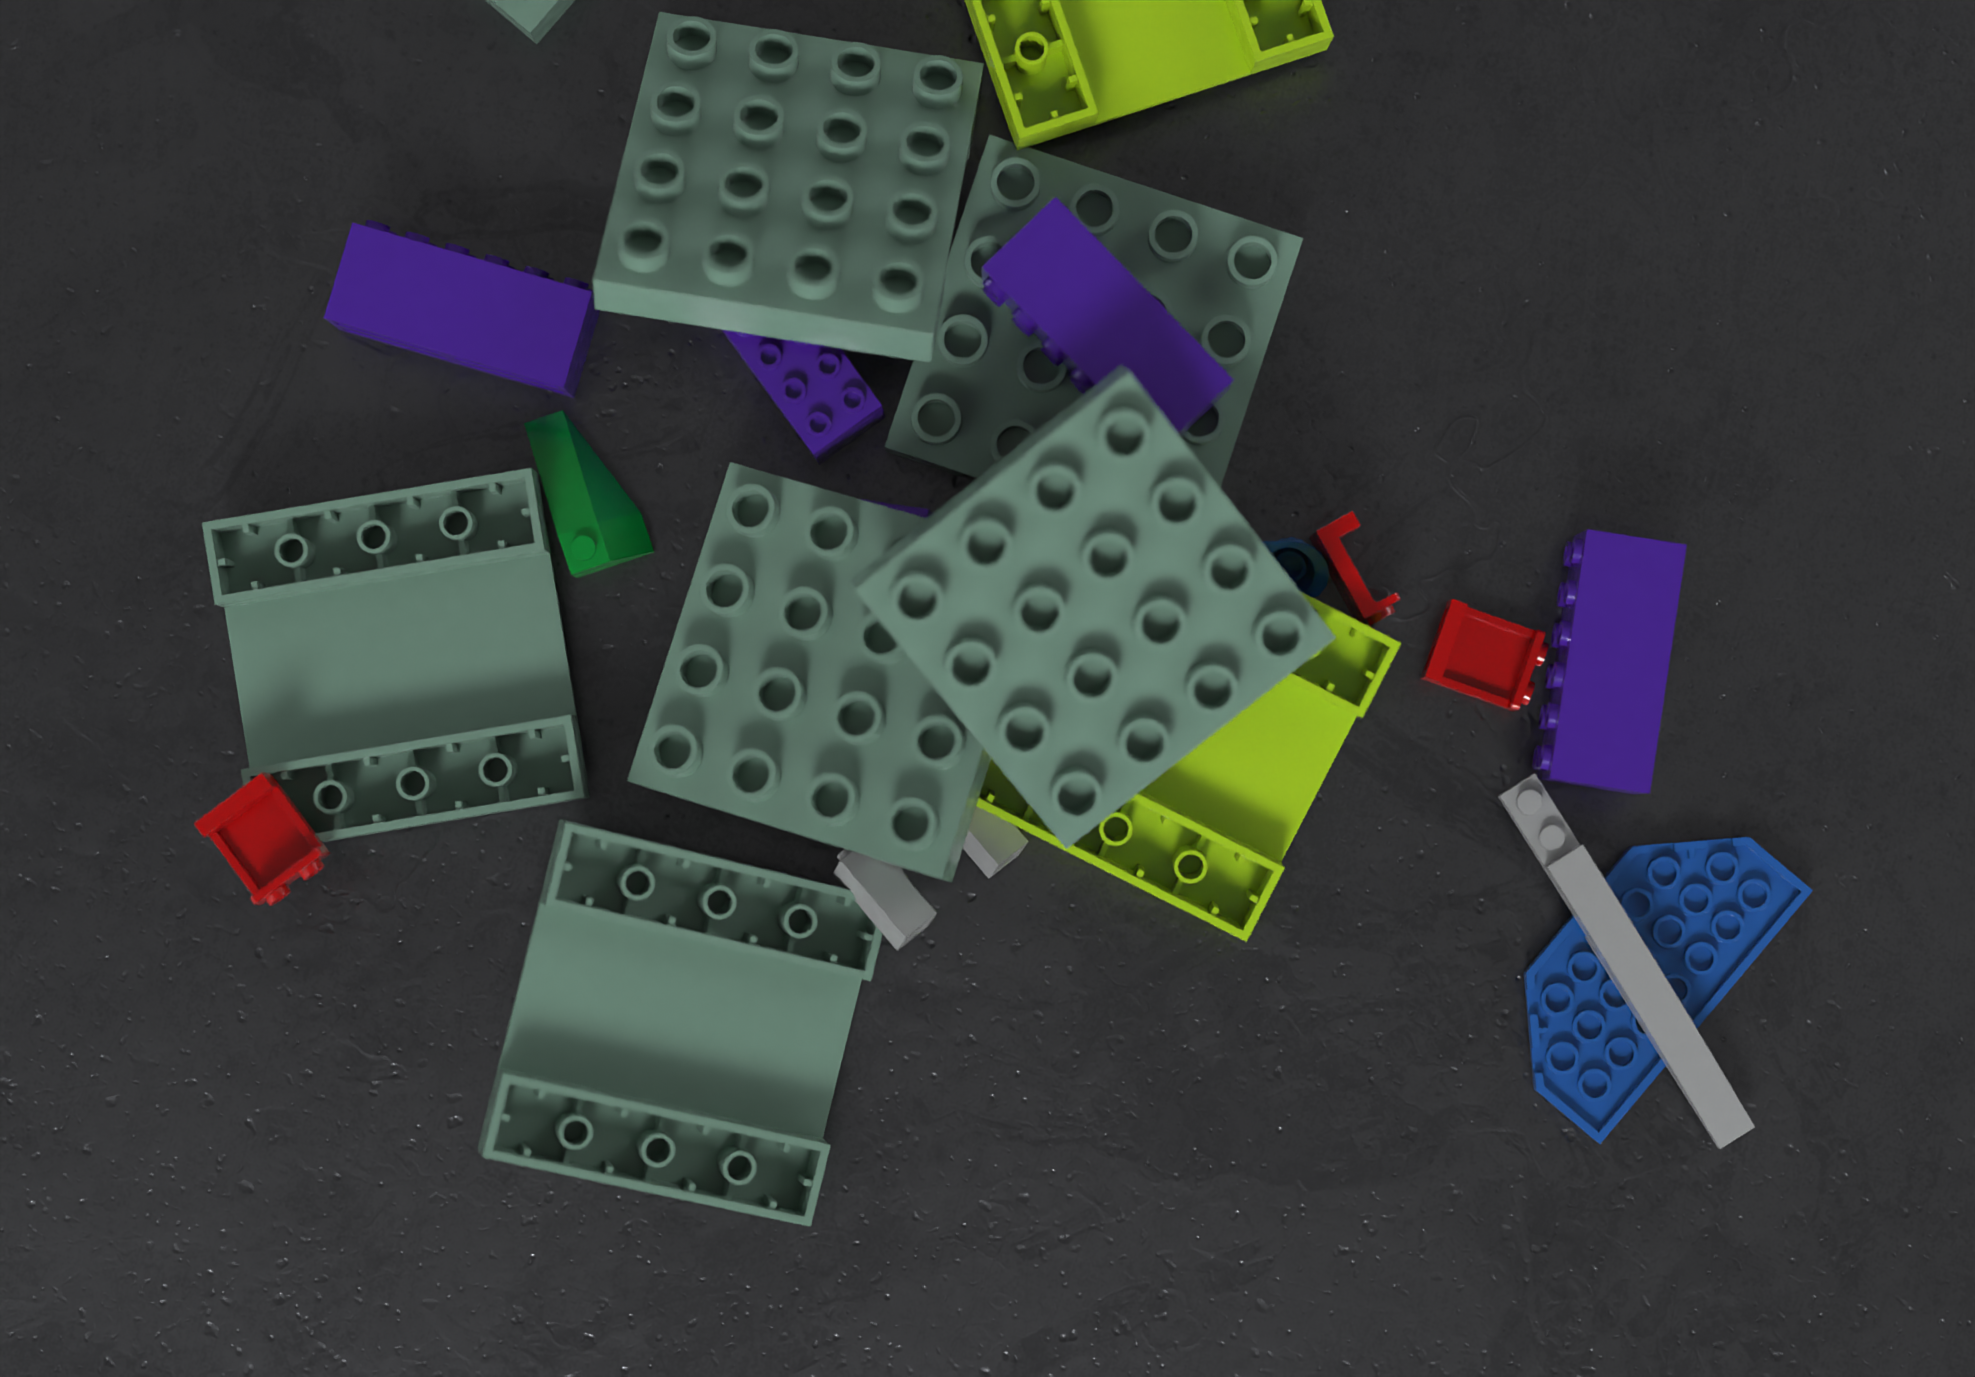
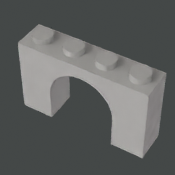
[833,806,1029,950]

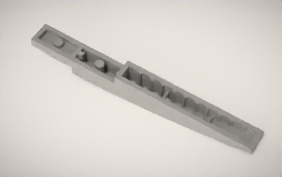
[1498,774,1755,1149]

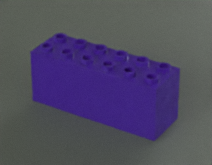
[982,196,1234,437]
[324,220,600,398]
[721,329,886,465]
[1532,529,1687,794]

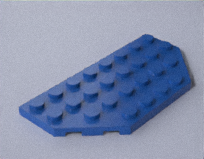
[1524,837,1813,1144]

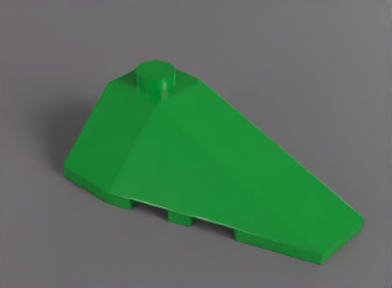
[524,410,655,578]

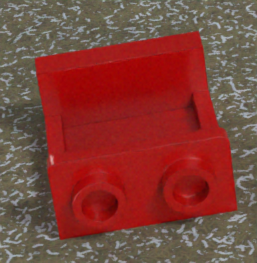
[1309,511,1401,626]
[1420,599,1549,711]
[194,773,331,906]

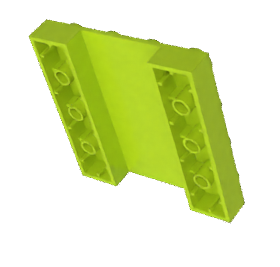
[965,0,1334,150]
[976,591,1401,942]

